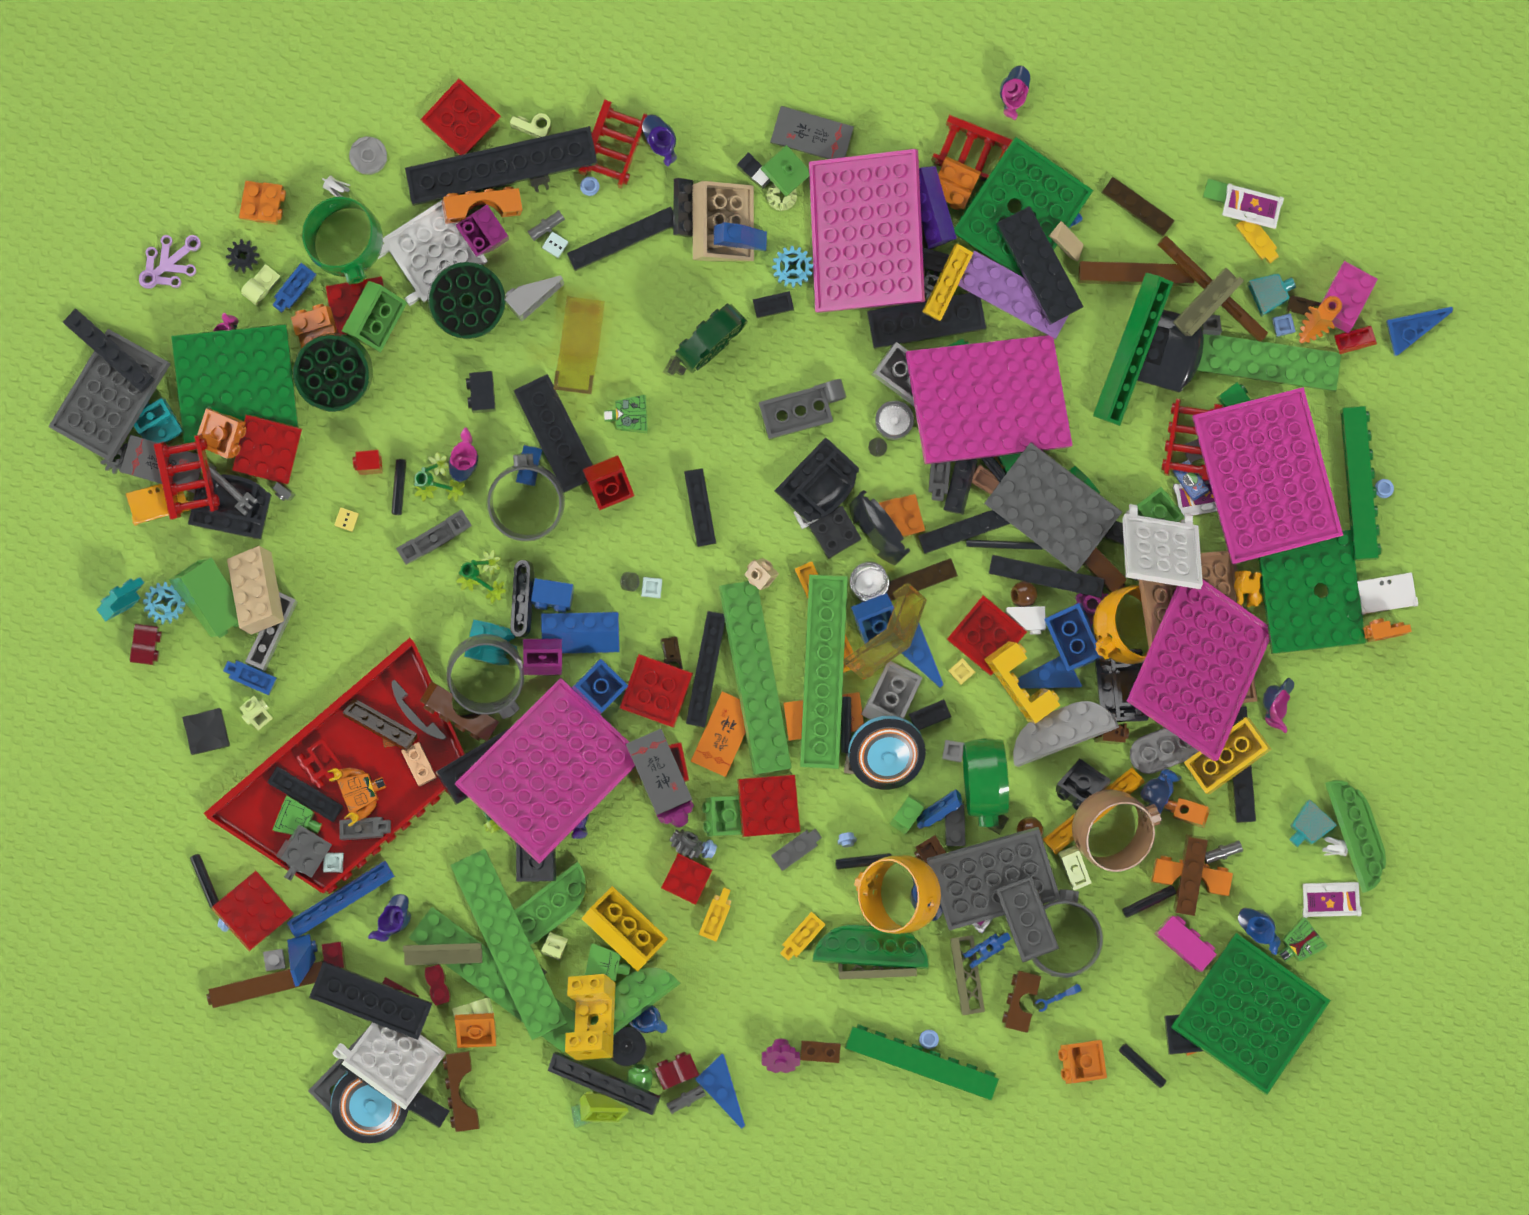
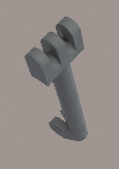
[209,462,258,515]

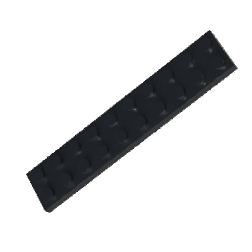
[405,126,598,206]

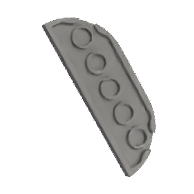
[1013,701,1119,767]

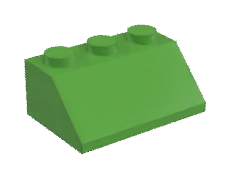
[342,281,407,353]

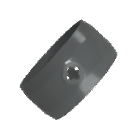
[487,453,565,541]
[447,634,524,719]
[1031,889,1103,978]

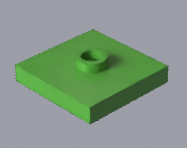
[761,145,810,197]

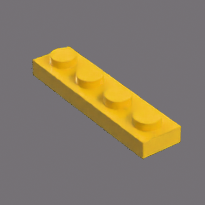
[922,244,973,321]

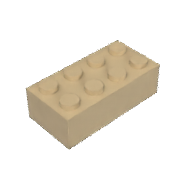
[227,546,284,635]

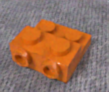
[938,156,981,210]
[239,180,286,225]
[291,304,337,348]
[195,408,246,458]
[879,494,925,537]
[1363,618,1412,642]
[455,1013,496,1048]
[1058,1040,1107,1084]

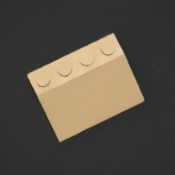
[693,181,754,261]

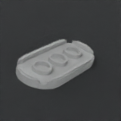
[1130,728,1199,774]

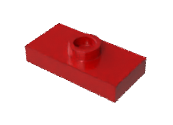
[1334,326,1377,354]

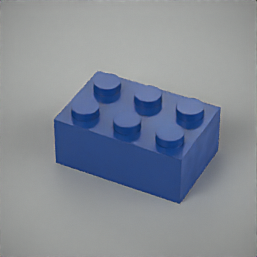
[1044,603,1103,672]

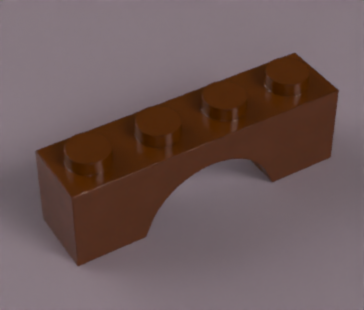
[420,681,499,741]
[1173,834,1208,916]
[443,1051,480,1132]

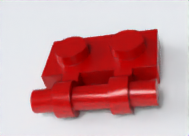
[296,738,345,789]

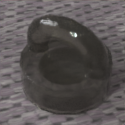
[868,437,887,457]
[620,572,639,592]

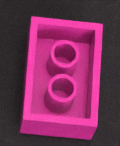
[1320,261,1378,333]
[1154,916,1217,972]

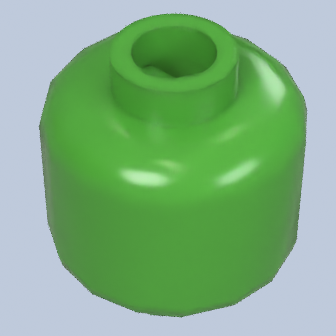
[627,1064,653,1090]

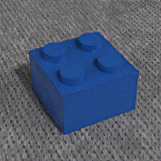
[531,578,574,613]
[851,593,903,648]
[572,659,628,714]

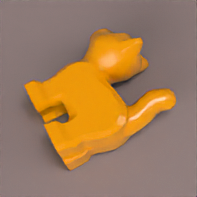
[1234,571,1263,607]

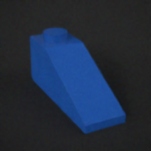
[714,222,767,251]
[287,934,318,986]

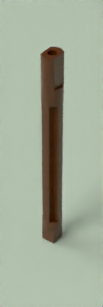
[1157,236,1268,342]

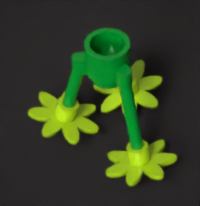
[414,452,465,502]
[456,550,506,604]

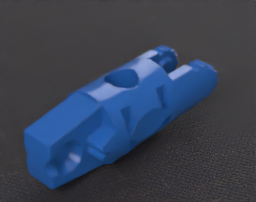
[963,932,1011,968]

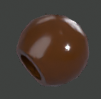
[1011,581,1037,607]
[1017,817,1043,836]

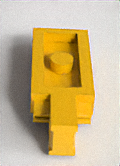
[698,887,731,942]

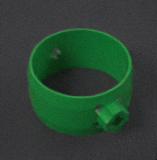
[302,197,383,285]
[963,738,1009,827]

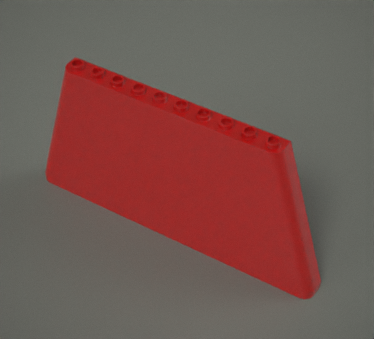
[203,638,465,894]

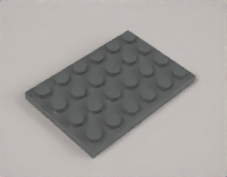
[48,329,170,462]
[984,442,1122,573]
[927,827,1060,931]

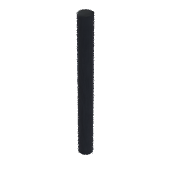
[966,540,1043,550]

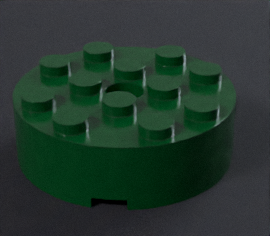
[427,262,505,339]
[675,303,748,373]
[293,333,373,412]

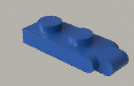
[272,263,317,313]
[223,660,277,695]
[916,789,962,829]

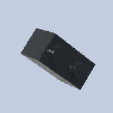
[466,371,496,413]

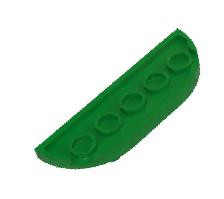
[812,925,929,969]

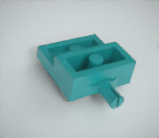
[134,398,183,443]
[97,577,144,622]

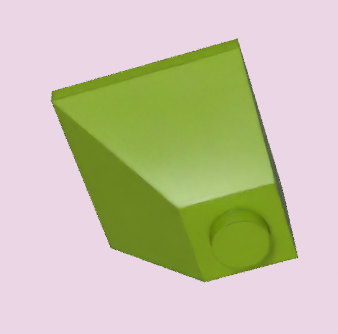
[580,1091,628,1122]

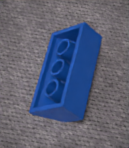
[541,612,620,654]

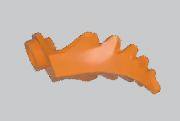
[1299,296,1342,343]

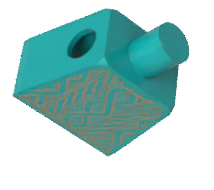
[1247,274,1296,317]
[1289,800,1337,847]

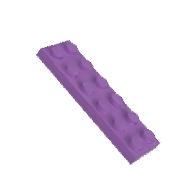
[958,251,1069,339]

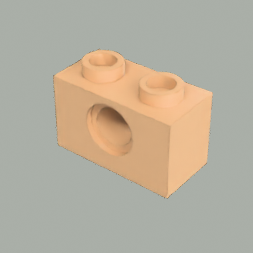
[402,742,437,786]

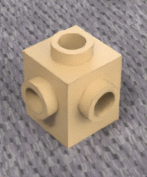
[744,558,779,590]

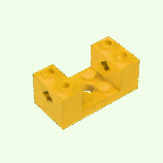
[984,641,1060,723]
[565,974,615,1060]

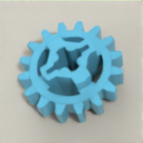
[772,246,813,288]
[143,582,185,625]

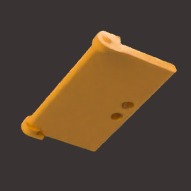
[126,484,190,526]

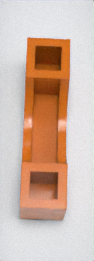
[442,187,522,224]
[1151,856,1233,896]

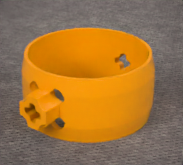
[1093,585,1149,664]
[854,855,941,934]

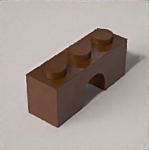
[1002,971,1041,1033]

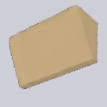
[1049,222,1084,261]

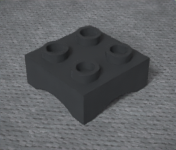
[809,506,862,559]
[182,708,230,755]

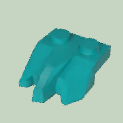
[464,620,518,665]

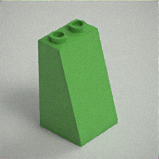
[169,557,239,638]

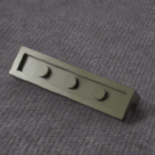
[1173,268,1244,336]
[950,935,985,1015]
[403,943,483,965]
[838,963,917,979]

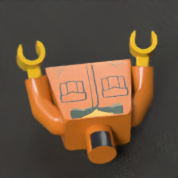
[328,768,386,826]

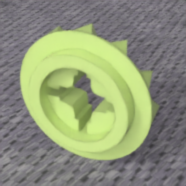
[767,183,797,211]

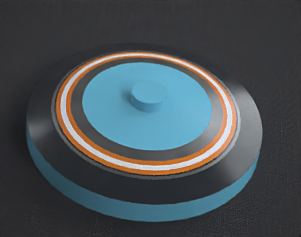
[848,716,926,790]
[331,1073,408,1143]

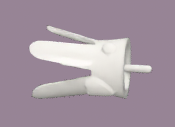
[322,175,350,197]
[1322,836,1348,856]

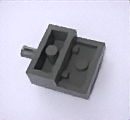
[276,825,332,881]

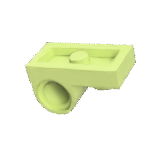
[510,113,551,138]
[241,264,281,306]
[1058,845,1091,890]
[542,932,568,961]
[452,997,495,1017]

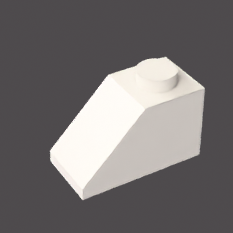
[1005,606,1046,635]

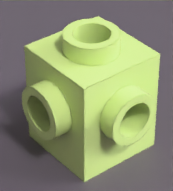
[240,696,273,730]

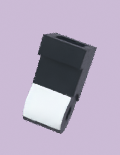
[737,152,771,189]

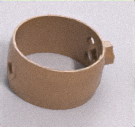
[1072,789,1162,872]

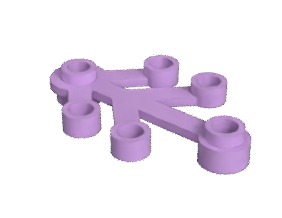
[139,235,201,289]

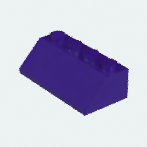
[919,166,957,250]

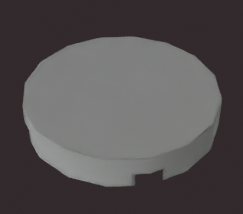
[349,136,387,175]

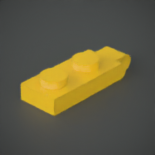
[1235,221,1279,264]
[780,912,826,961]

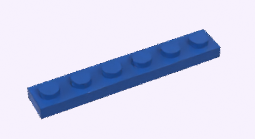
[287,861,395,938]

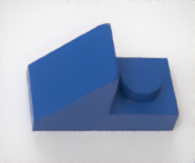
[516,445,543,486]

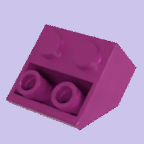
[455,205,509,257]
[523,639,562,675]

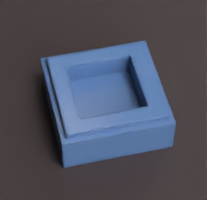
[1272,313,1296,337]

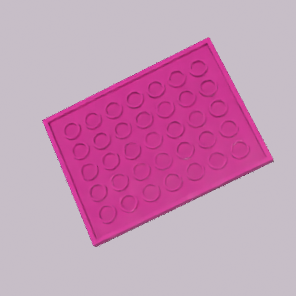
[809,149,925,313]
[906,335,1073,464]
[1192,387,1343,564]
[1127,579,1269,761]
[455,678,636,864]

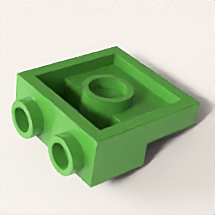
[1137,487,1184,522]
[702,796,742,837]

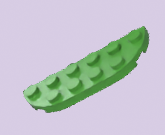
[1325,780,1386,893]
[515,862,586,945]
[590,967,681,1034]

